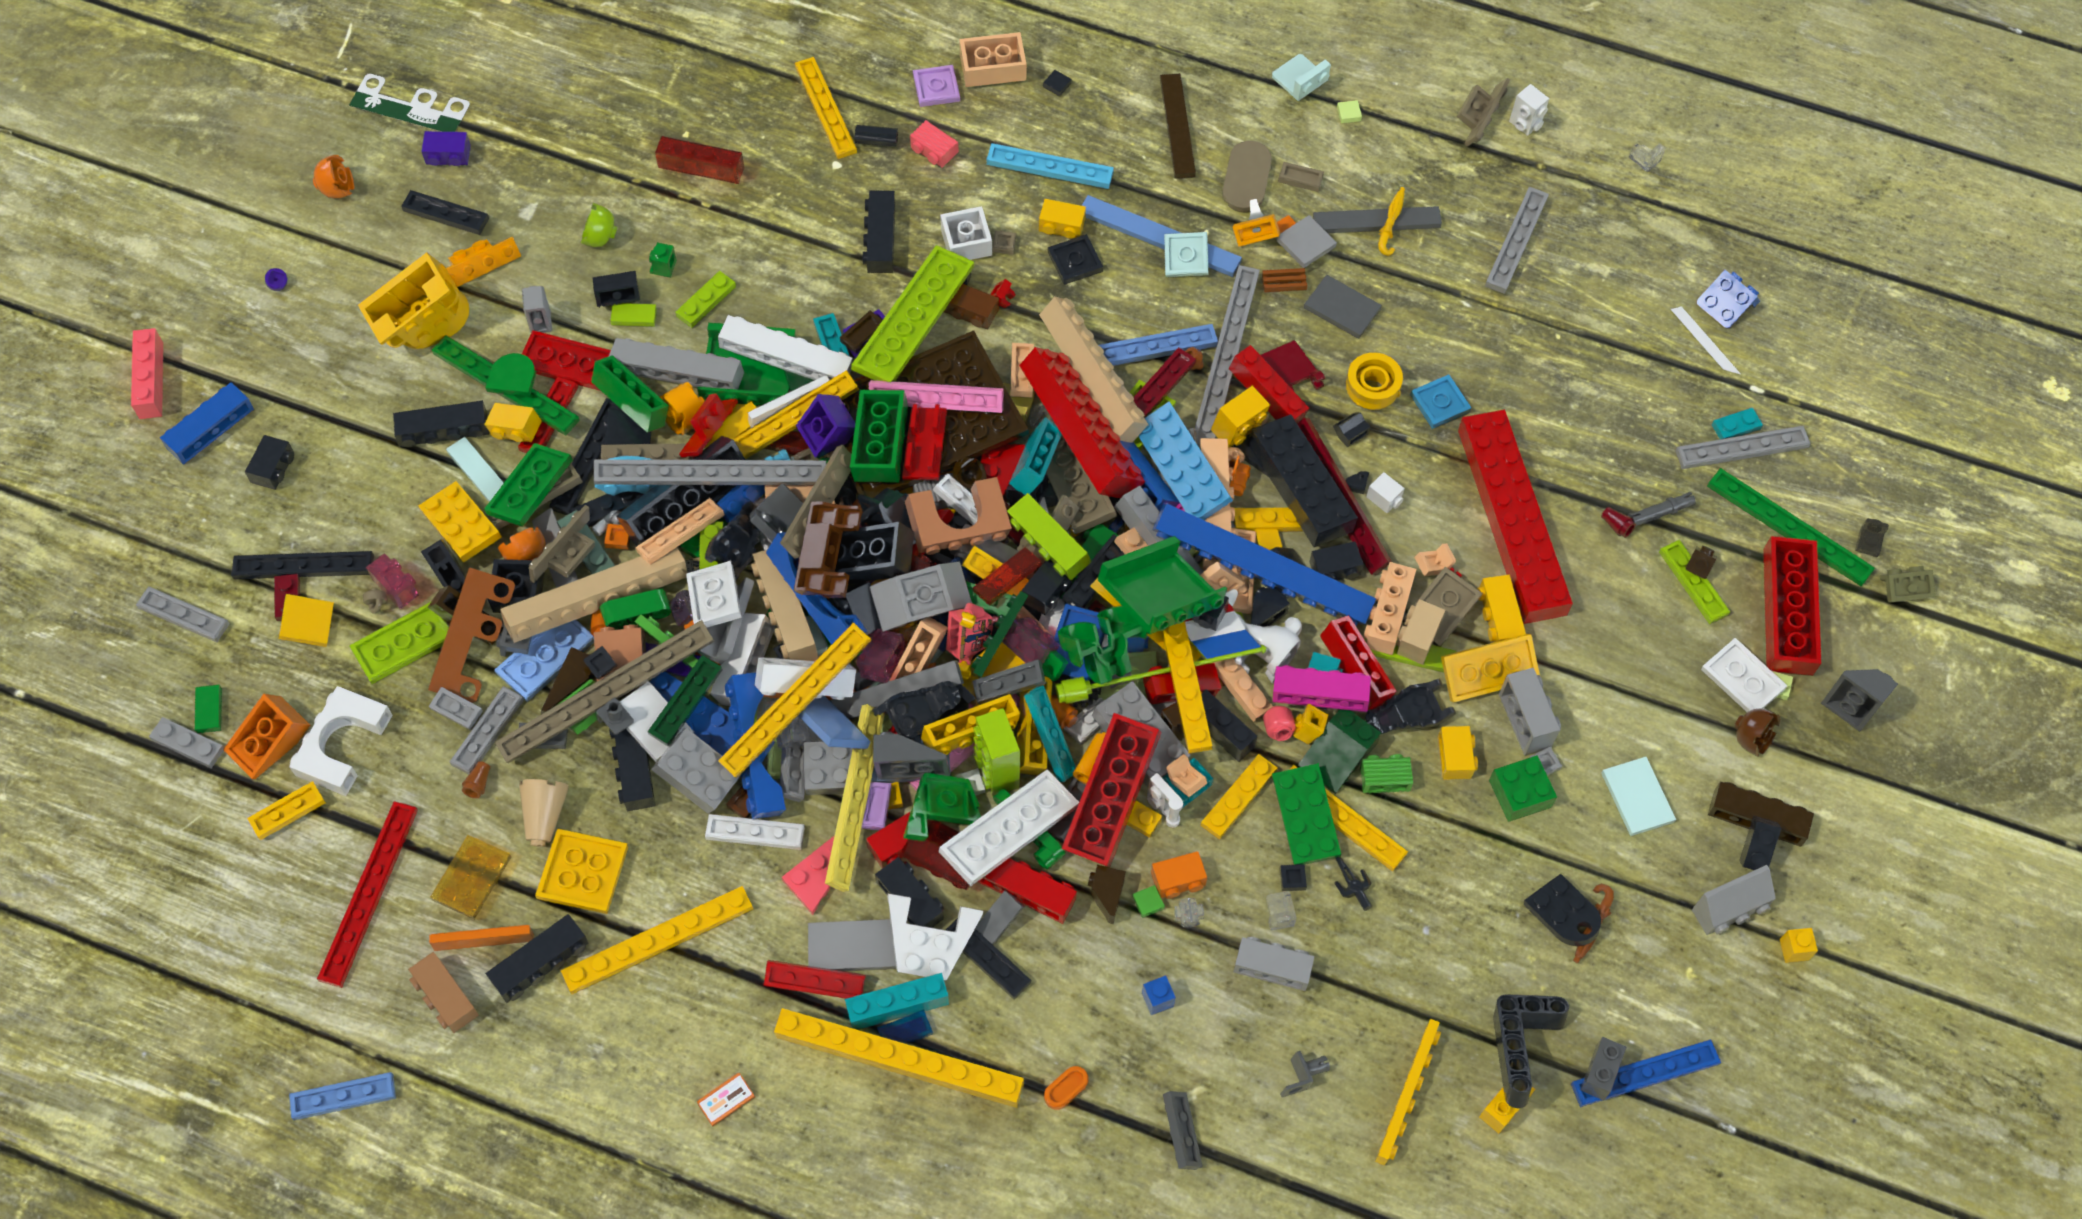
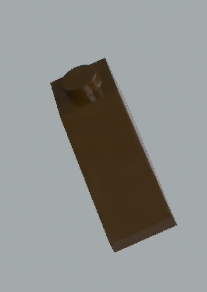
[427,585,504,645]
[541,647,595,715]

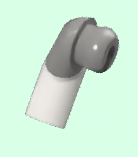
[592,510,621,536]

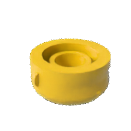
[1346,353,1403,410]

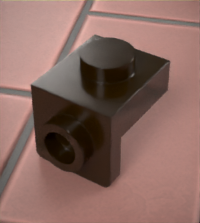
[1686,545,1717,579]

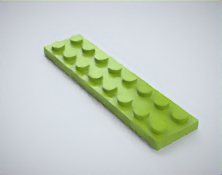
[851,245,974,382]

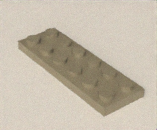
[1028,424,1117,535]

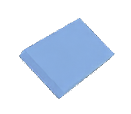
[495,620,594,702]

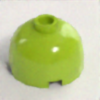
[580,203,618,247]

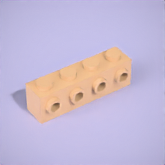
[1363,562,1416,655]

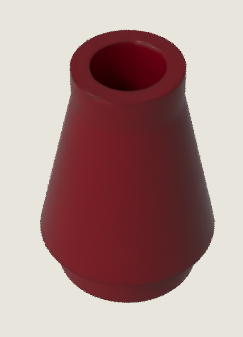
[1601,507,1636,538]

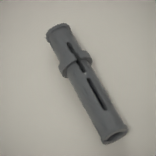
[1628,492,1696,527]

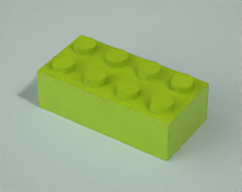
[973,708,1020,797]

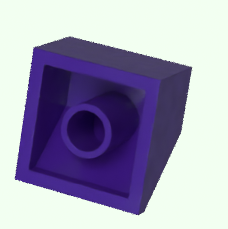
[796,394,856,458]

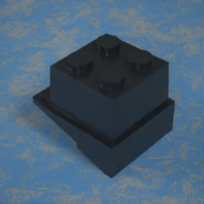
[857,488,916,545]

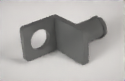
[596,697,634,735]
[1280,1051,1330,1098]

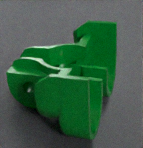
[1058,605,1148,684]

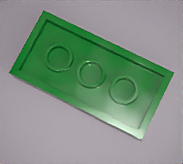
[484,443,573,527]
[1272,763,1341,865]

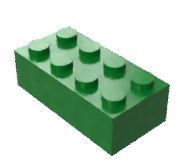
[850,390,908,482]

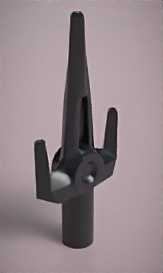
[1334,857,1372,911]

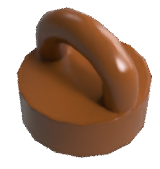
[1185,347,1204,370]

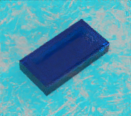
[877,1010,933,1044]

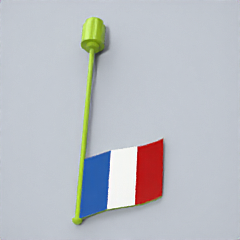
[1055,602,1266,704]

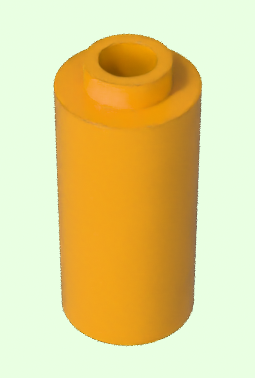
[1073,732,1106,785]

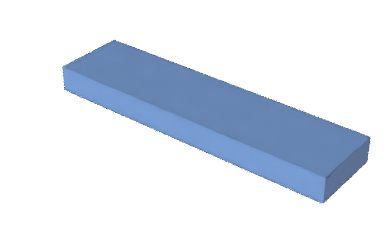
[289,1072,396,1120]

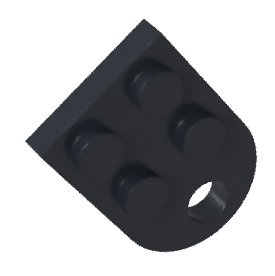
[1524,873,1601,946]

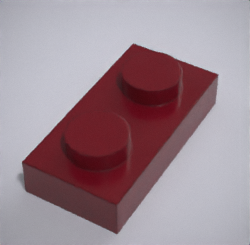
[274,574,300,621]

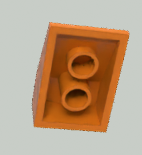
[223,694,311,779]

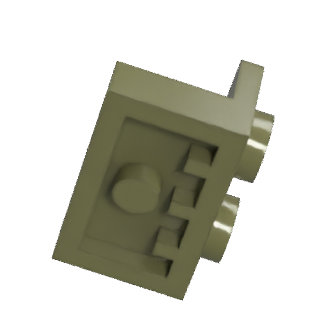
[1880,566,1936,602]

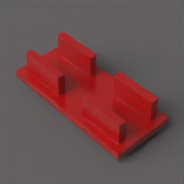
[902,404,947,480]

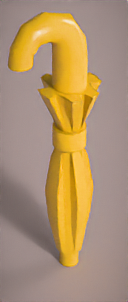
[1378,187,1405,256]

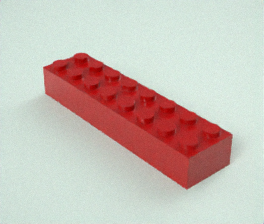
[1019,347,1145,499]

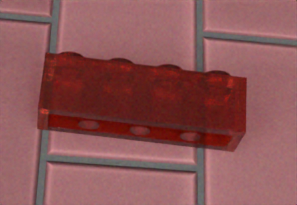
[655,136,745,184]

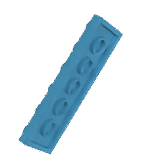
[1139,402,1233,520]

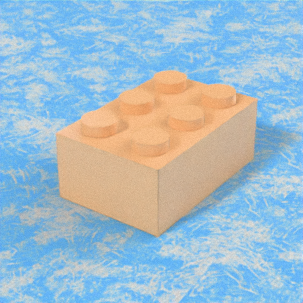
[959,32,1027,87]

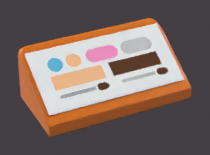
[697,1073,755,1127]

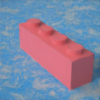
[131,328,163,419]

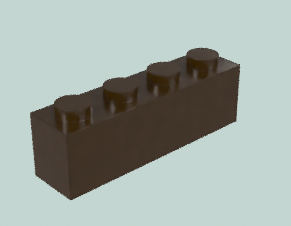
[1708,781,1814,847]

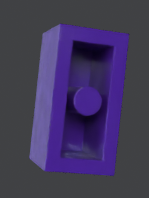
[421,131,471,166]

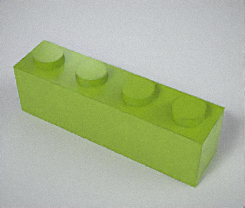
[1007,493,1091,580]

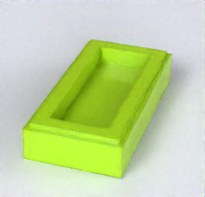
[610,303,657,327]

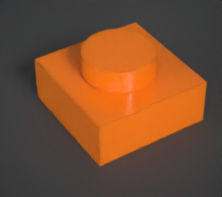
[604,524,630,550]

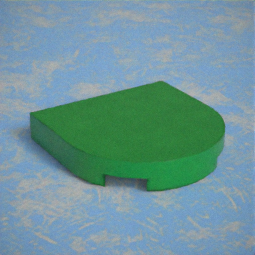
[485,353,536,396]

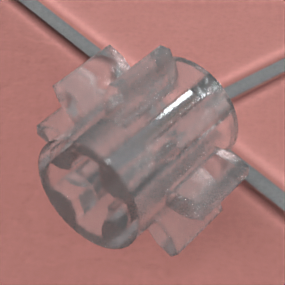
[1174,898,1204,928]

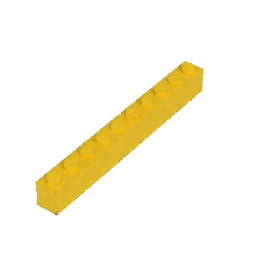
[774,1008,1024,1108]

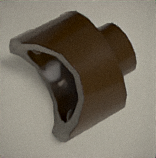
[953,457,986,489]

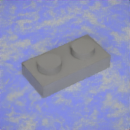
[429,687,483,731]

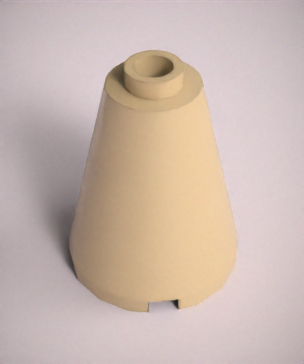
[519,779,569,847]

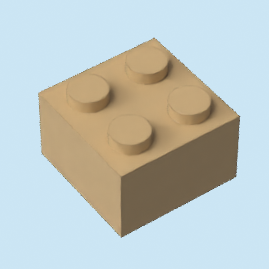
[1396,599,1445,665]

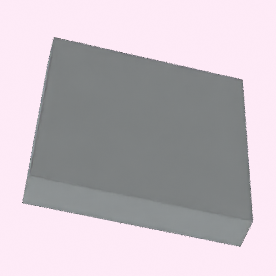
[1276,215,1337,268]

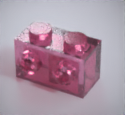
[366,553,419,610]
[857,629,906,683]

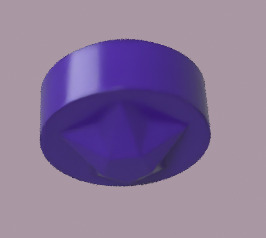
[265,268,287,291]

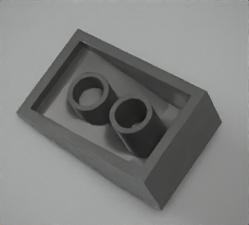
[873,732,950,780]

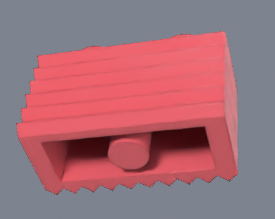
[910,120,959,168]

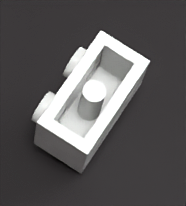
[1509,84,1549,136]

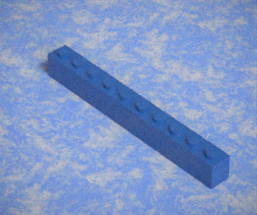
[1152,503,1376,627]

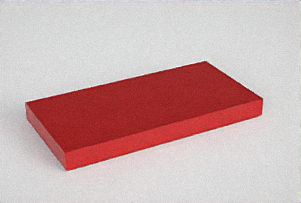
[522,330,611,391]

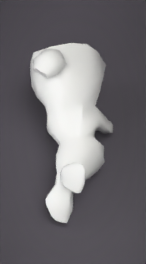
[1225,589,1302,684]

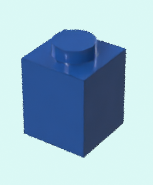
[1142,975,1176,1015]

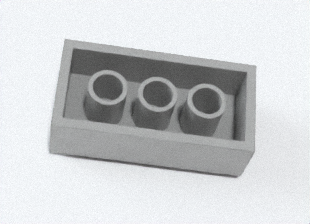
[1092,681,1191,788]

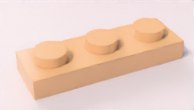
[1010,343,1034,398]

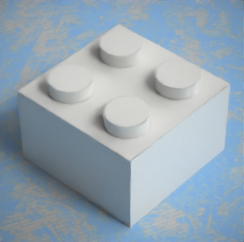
[940,206,992,260]

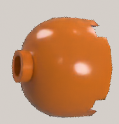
[313,155,354,199]
[498,526,546,560]

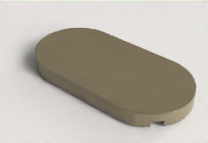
[1222,141,1272,212]

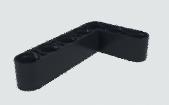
[1493,994,1569,1109]

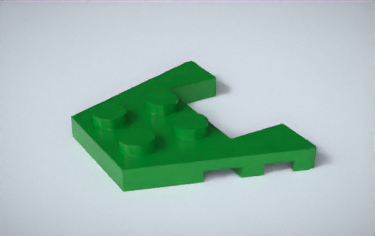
[904,773,981,841]

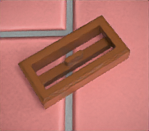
[1262,268,1307,292]

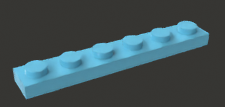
[987,143,1114,189]

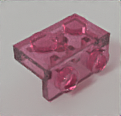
[1002,617,1060,665]

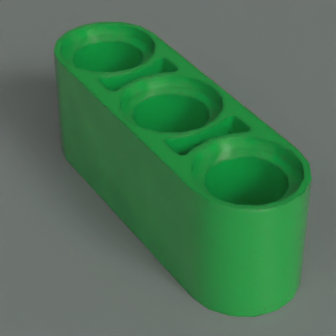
[600,589,672,630]

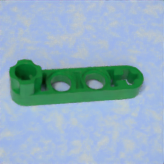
[993,789,1066,870]

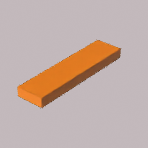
[429,925,534,951]

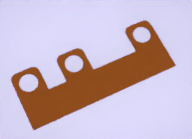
[428,567,515,703]

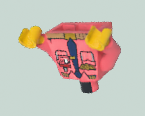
[946,603,999,679]

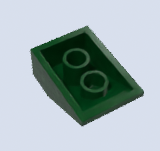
[1298,709,1381,794]

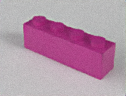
[1272,665,1371,712]

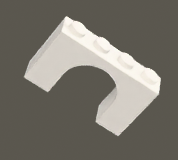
[289,686,393,796]

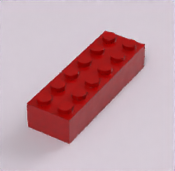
[1763,536,1821,676]
[1062,713,1162,867]

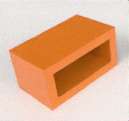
[1151,851,1207,899]

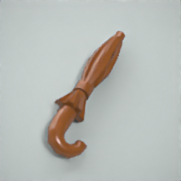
[1573,883,1614,963]

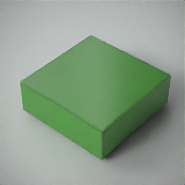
[1132,885,1165,918]

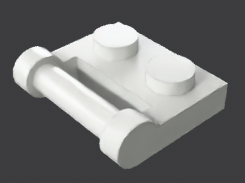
[1147,773,1183,828]

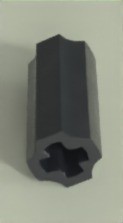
[854,125,898,147]

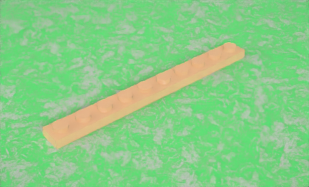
[1114,528,1273,722]

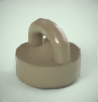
[363,590,387,614]

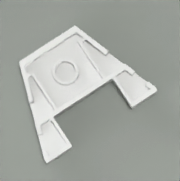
[887,893,983,980]

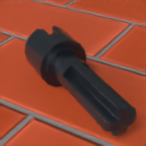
[834,480,856,506]

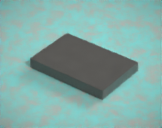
[1304,275,1382,339]

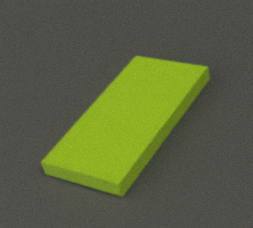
[349,602,449,684]

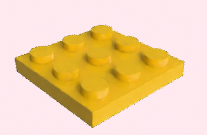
[535,829,628,914]

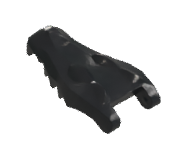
[705,501,761,580]
[1365,678,1456,734]
[872,680,961,739]

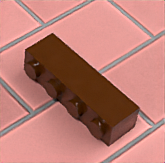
[943,284,999,330]

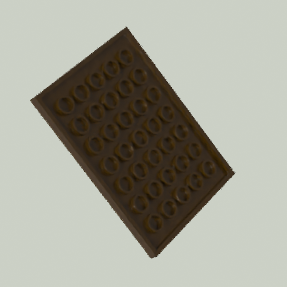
[842,330,1029,498]

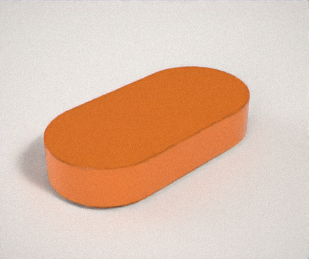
[1044,1066,1088,1110]

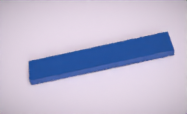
[1571,1039,1721,1108]

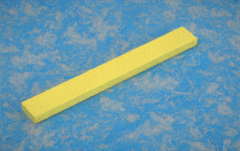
[825,704,885,892]

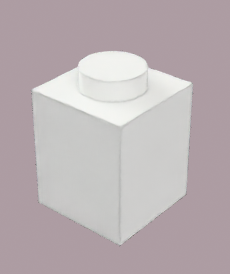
[1367,472,1405,513]

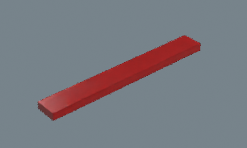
[317,801,418,988]

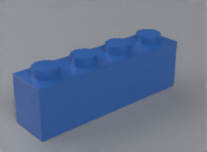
[160,382,254,465]
[1120,440,1180,512]

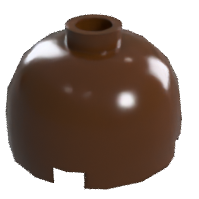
[1735,708,1780,757]

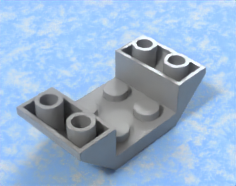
[869,561,972,632]

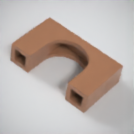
[905,477,1012,555]

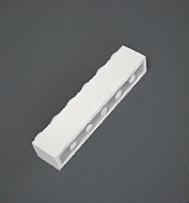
[718,315,852,380]

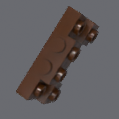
[794,501,862,598]

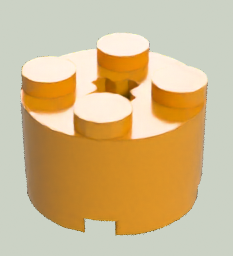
[660,382,705,435]

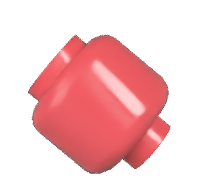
[1263,706,1296,741]

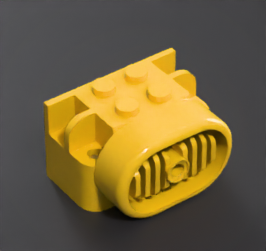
[358,252,469,349]

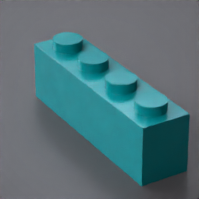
[1009,417,1062,495]
[845,973,949,1030]

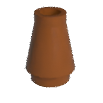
[462,762,491,799]

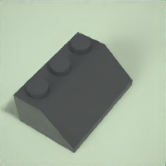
[1821,669,1898,732]

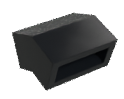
[1333,412,1370,447]

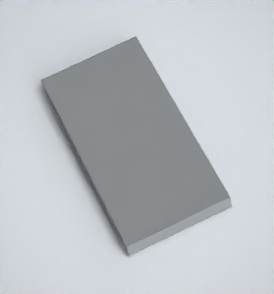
[808,919,907,971]

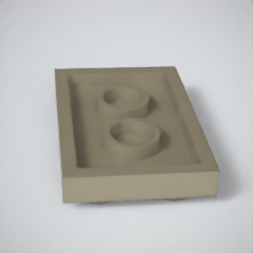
[1403,567,1482,647]

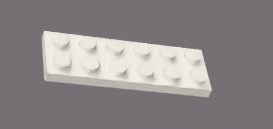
[939,769,1079,886]

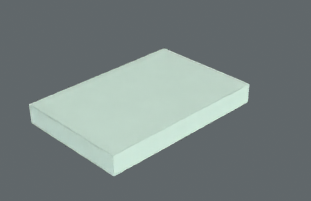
[1601,757,1676,836]

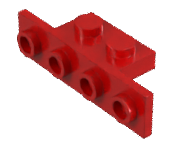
[679,394,738,457]

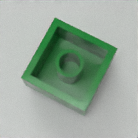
[1489,755,1557,822]

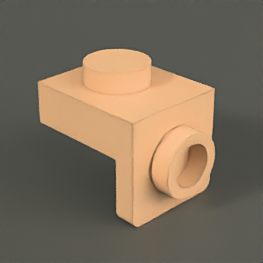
[1414,543,1456,576]
[1166,754,1207,797]

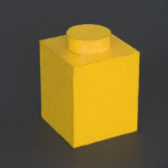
[1779,928,1818,963]

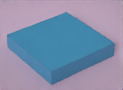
[1410,375,1471,429]

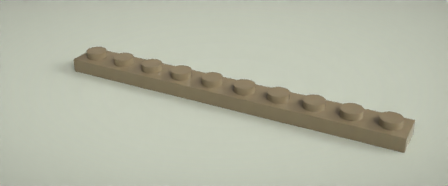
[495,620,715,764]

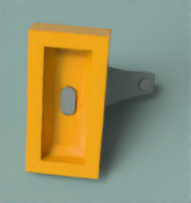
[1233,199,1280,247]

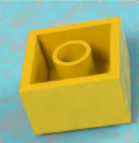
[1211,386,1270,447]

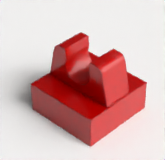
[990,278,1016,308]

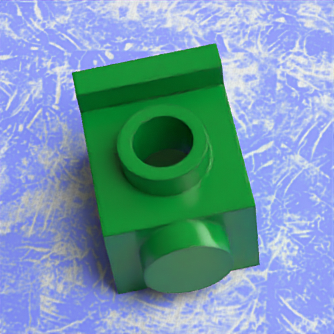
[649,242,677,278]

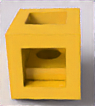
[1293,704,1328,745]

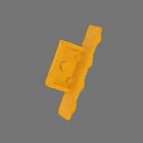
[446,237,521,287]

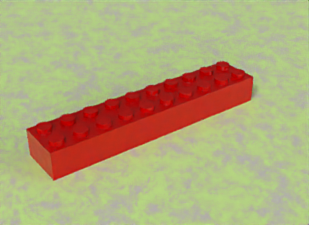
[1458,409,1573,624]

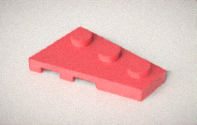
[782,835,835,915]

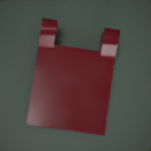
[1261,340,1325,391]

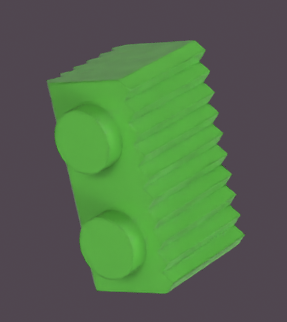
[1360,754,1413,793]

